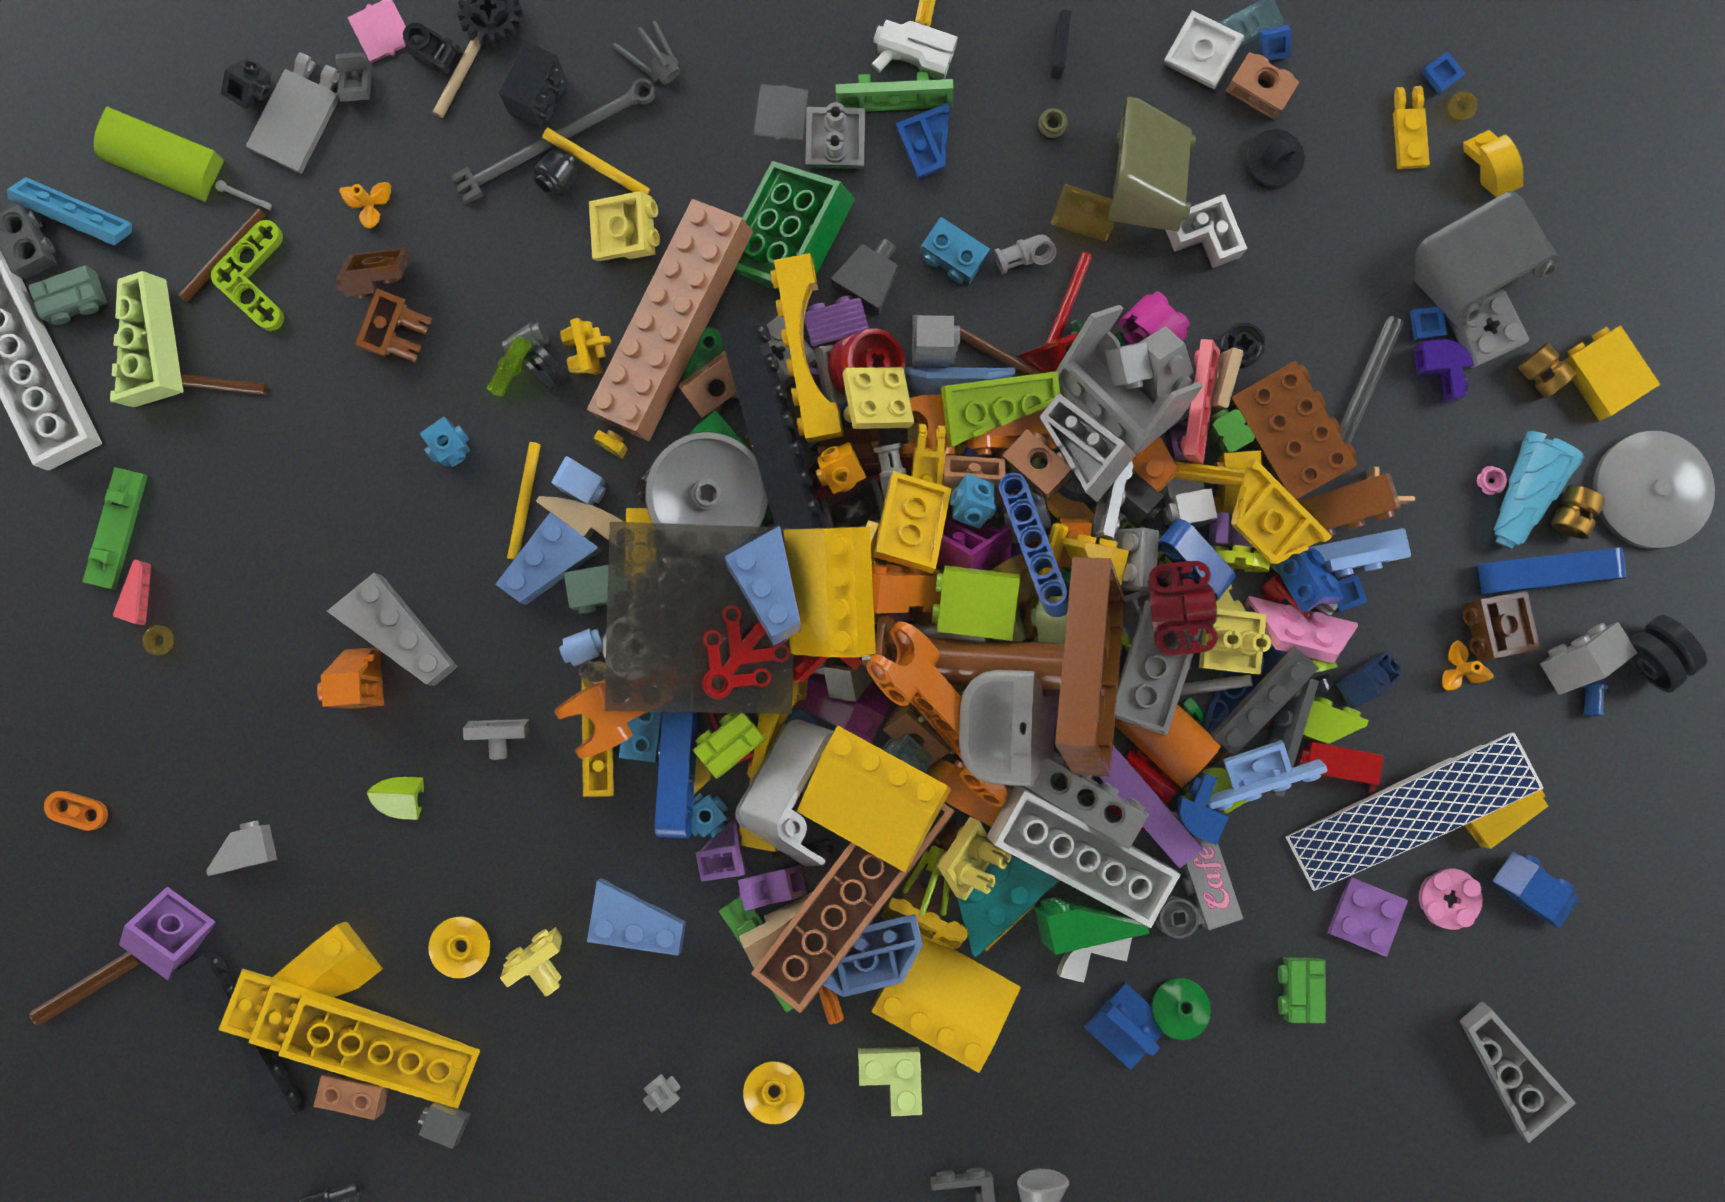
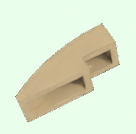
[536,496,626,548]
[739,892,813,968]

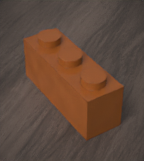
[1298,473,1401,536]

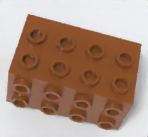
[1227,360,1358,500]

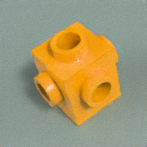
[815,442,866,494]

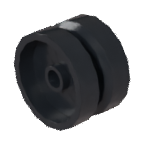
[1629,615,1708,693]

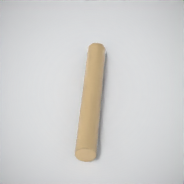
[433,37,482,118]

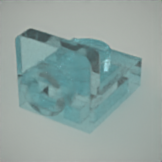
[882,733,932,774]

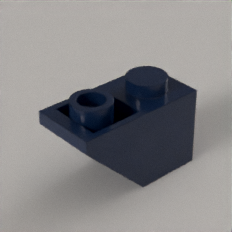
[1336,650,1404,709]

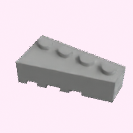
[912,315,960,367]
[327,573,458,686]
[1459,1001,1576,1143]

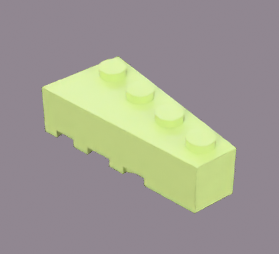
[110,271,183,408]

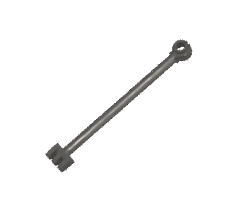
[451,78,656,204]

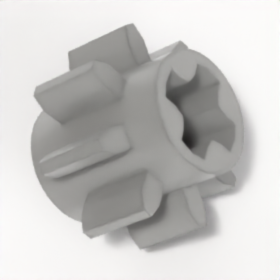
[643,1074,680,1113]

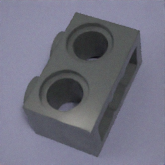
[0,204,57,280]

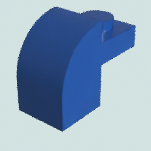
[1176,772,1228,845]

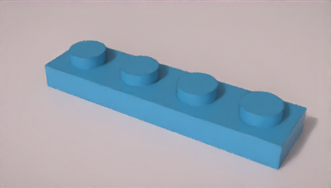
[7,177,132,246]

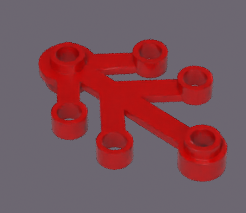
[702,605,790,699]

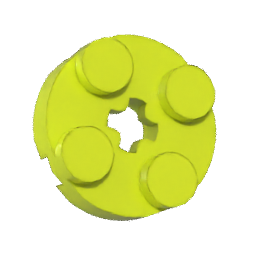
[1211,545,1271,573]

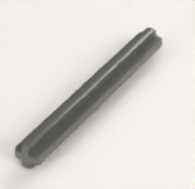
[1340,316,1403,444]

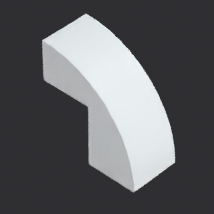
[1057,938,1132,983]

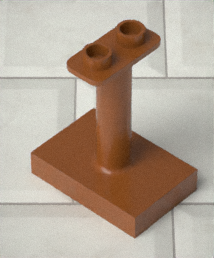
[861,557,1125,777]

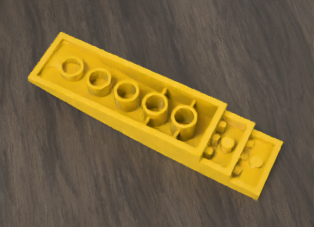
[219,968,480,1109]

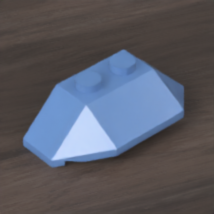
[904,367,1015,397]
[824,914,923,997]

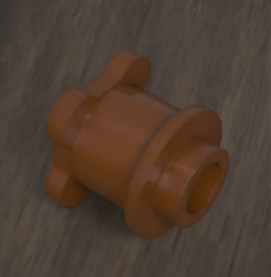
[933,820,964,851]

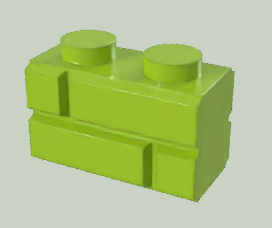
[693,710,766,779]

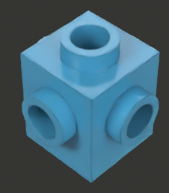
[419,416,471,467]
[950,473,997,529]
[691,793,729,838]

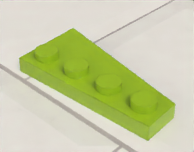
[941,371,1060,447]

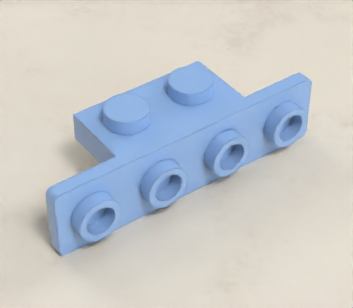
[1308,528,1411,578]
[1206,740,1328,811]

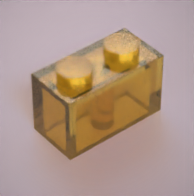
[1050,184,1115,242]

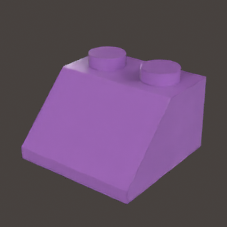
[119,887,215,980]

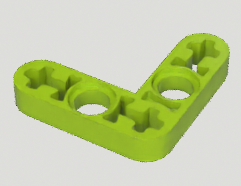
[211,220,284,331]

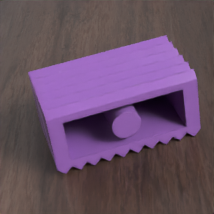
[804,295,869,352]

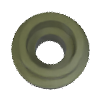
[1038,108,1068,138]

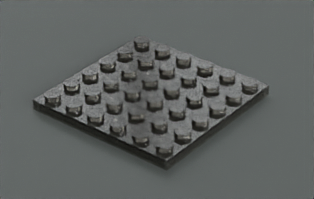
[604,522,798,714]

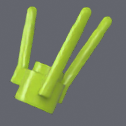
[902,846,950,916]

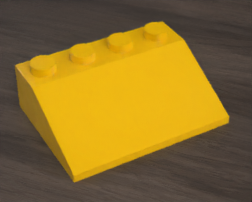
[784,527,876,657]
[797,725,951,873]
[871,937,1021,1073]

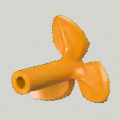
[339,182,391,229]
[1442,640,1494,691]

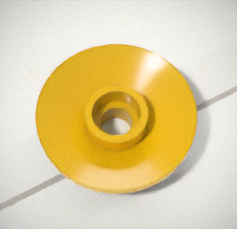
[428,916,490,978]
[743,1061,804,1124]

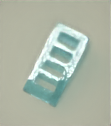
[1219,0,1283,46]

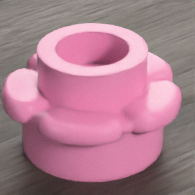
[1477,466,1507,495]

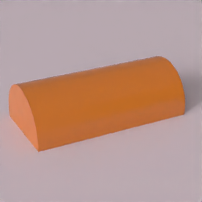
[1115,671,1221,788]

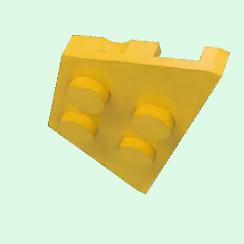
[1230,459,1332,564]

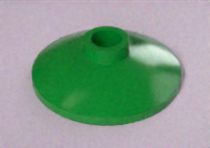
[1151,978,1211,1040]

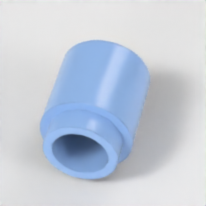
[559,628,603,667]

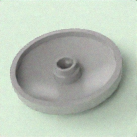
[1592,431,1715,549]
[645,432,768,555]

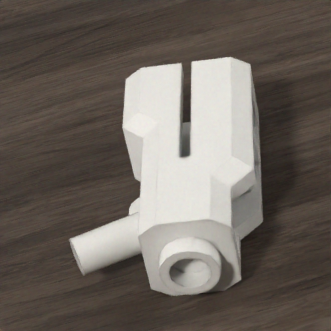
[871,20,958,80]

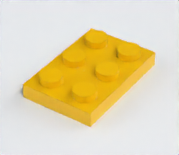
[873,471,952,574]

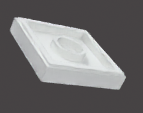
[1163,10,1244,89]

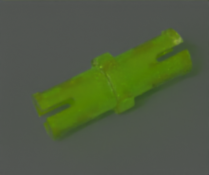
[487,337,532,396]

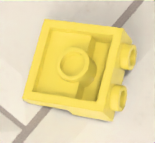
[589,191,660,261]

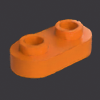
[966,435,1018,458]
[44,791,108,831]

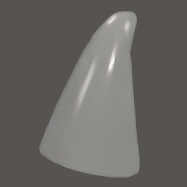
[1017,1168,1069,1202]

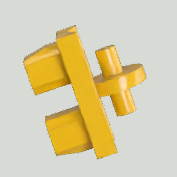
[560,318,611,375]

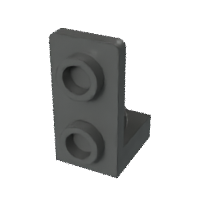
[930,1168,995,1202]

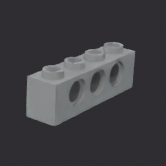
[1025,751,1150,849]

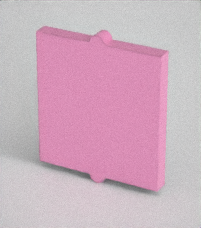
[347,0,414,63]

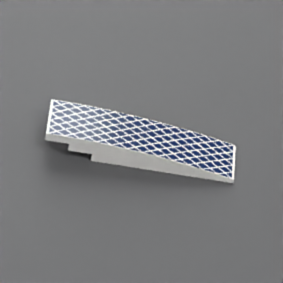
[1285,732,1543,891]

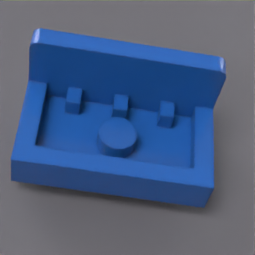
[1274,548,1344,613]

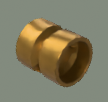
[1517,342,1577,399]
[1551,485,1605,539]
[990,554,1038,608]

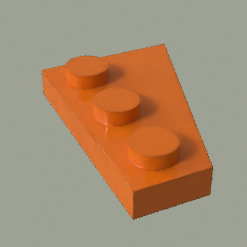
[1131,437,1179,493]

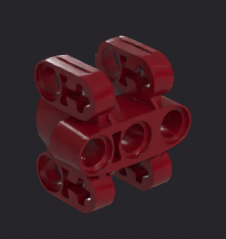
[1148,560,1218,656]

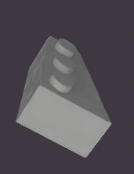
[1040,393,1136,502]

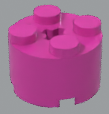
[1118,291,1190,344]

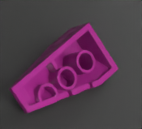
[777,663,892,743]

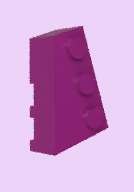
[936,511,1012,571]

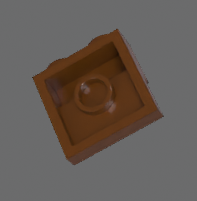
[336,247,410,299]
[1463,591,1540,661]

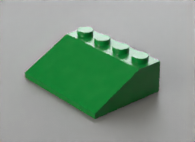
[734,161,855,294]
[1034,896,1149,955]

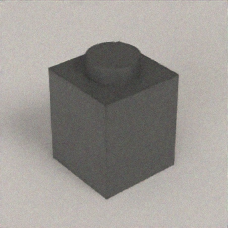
[1120,474,1164,528]
[418,1102,471,1149]

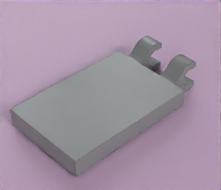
[246,52,339,174]

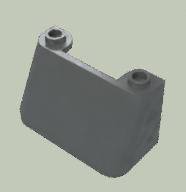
[1414,191,1559,326]

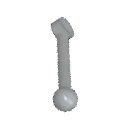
[215,180,272,211]

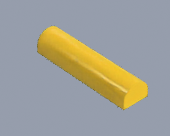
[582,675,614,797]

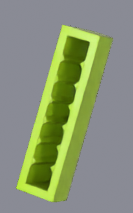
[94,106,224,202]

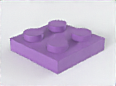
[1327,876,1408,957]

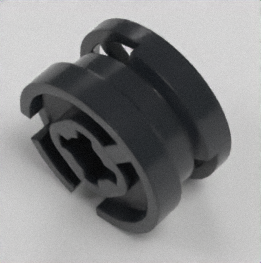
[1220,323,1266,369]
[523,346,569,393]

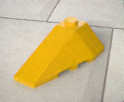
[272,921,383,997]

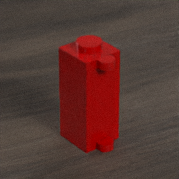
[1297,742,1384,794]

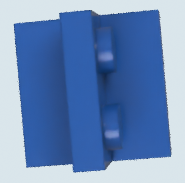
[1084,982,1163,1070]

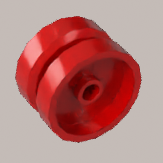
[828,328,906,397]

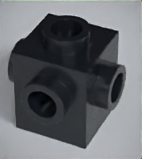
[221,58,272,109]

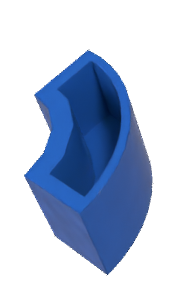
[1493,851,1579,929]

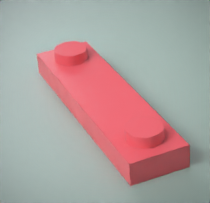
[1181,339,1220,464]

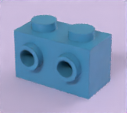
[920,217,990,285]
[619,704,663,762]

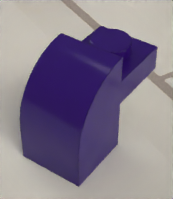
[1414,339,1474,403]

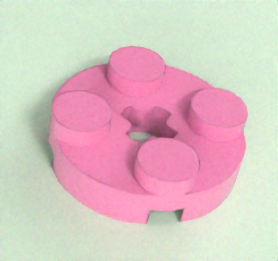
[1419,868,1483,930]

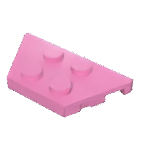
[1244,596,1358,663]

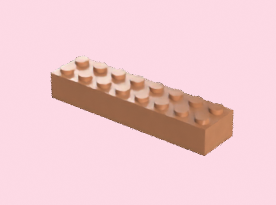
[587,199,753,442]
[751,803,955,1013]

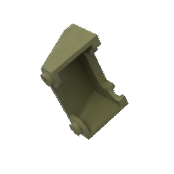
[1108,96,1196,232]

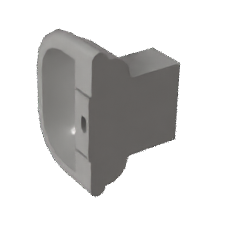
[959,670,1055,787]

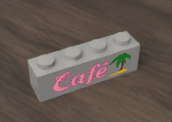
[1171,809,1243,930]

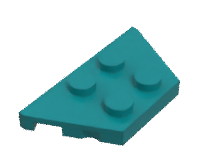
[957,856,1061,957]

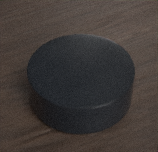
[1313,674,1334,696]

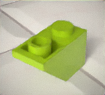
[1302,696,1369,744]

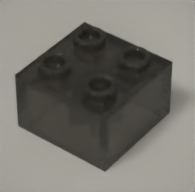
[819,477,885,528]

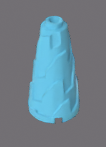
[1493,431,1585,550]

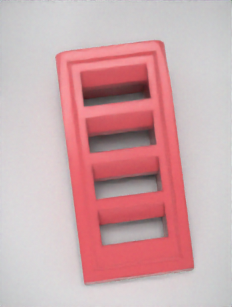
[113,560,151,626]

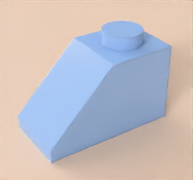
[551,456,607,506]

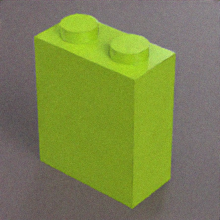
[932,566,1020,641]

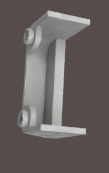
[1056,305,1203,454]
[736,719,834,867]

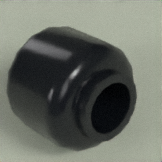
[534,150,578,195]

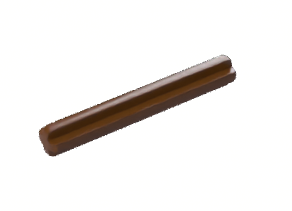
[29,952,142,1026]

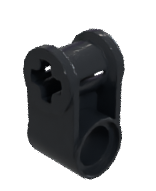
[403,22,462,76]

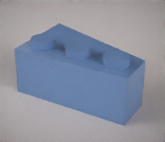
[495,512,603,605]
[725,526,801,645]
[587,878,686,956]

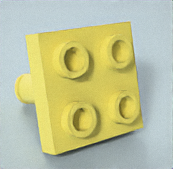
[842,367,914,429]
[1199,608,1271,675]
[938,817,1011,901]
[500,927,563,997]

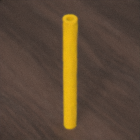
[542,127,650,195]
[507,442,541,560]

